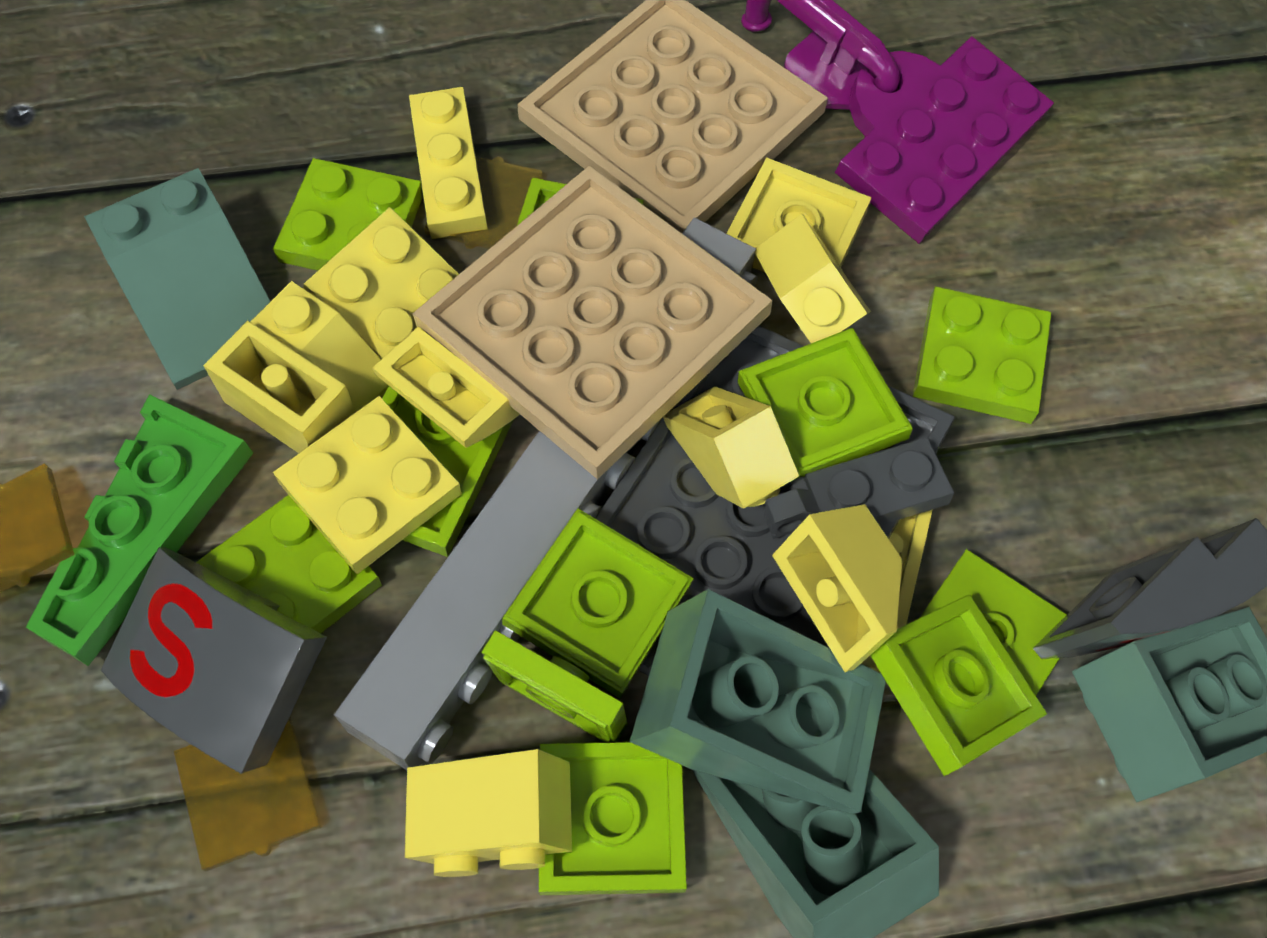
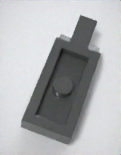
[764,437,954,539]

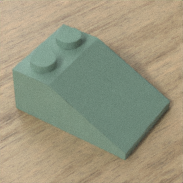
[84,168,271,390]
[630,589,886,814]
[1072,607,1267,803]
[693,769,939,938]

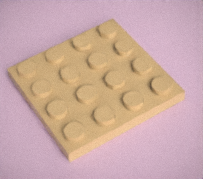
[517,0,828,233]
[413,165,772,480]

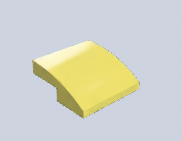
[373,327,520,448]

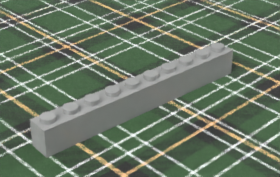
[334,217,758,770]

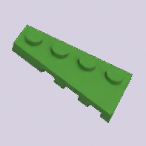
[26,394,253,666]

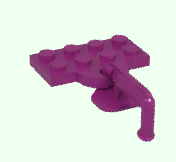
[741,0,1054,244]

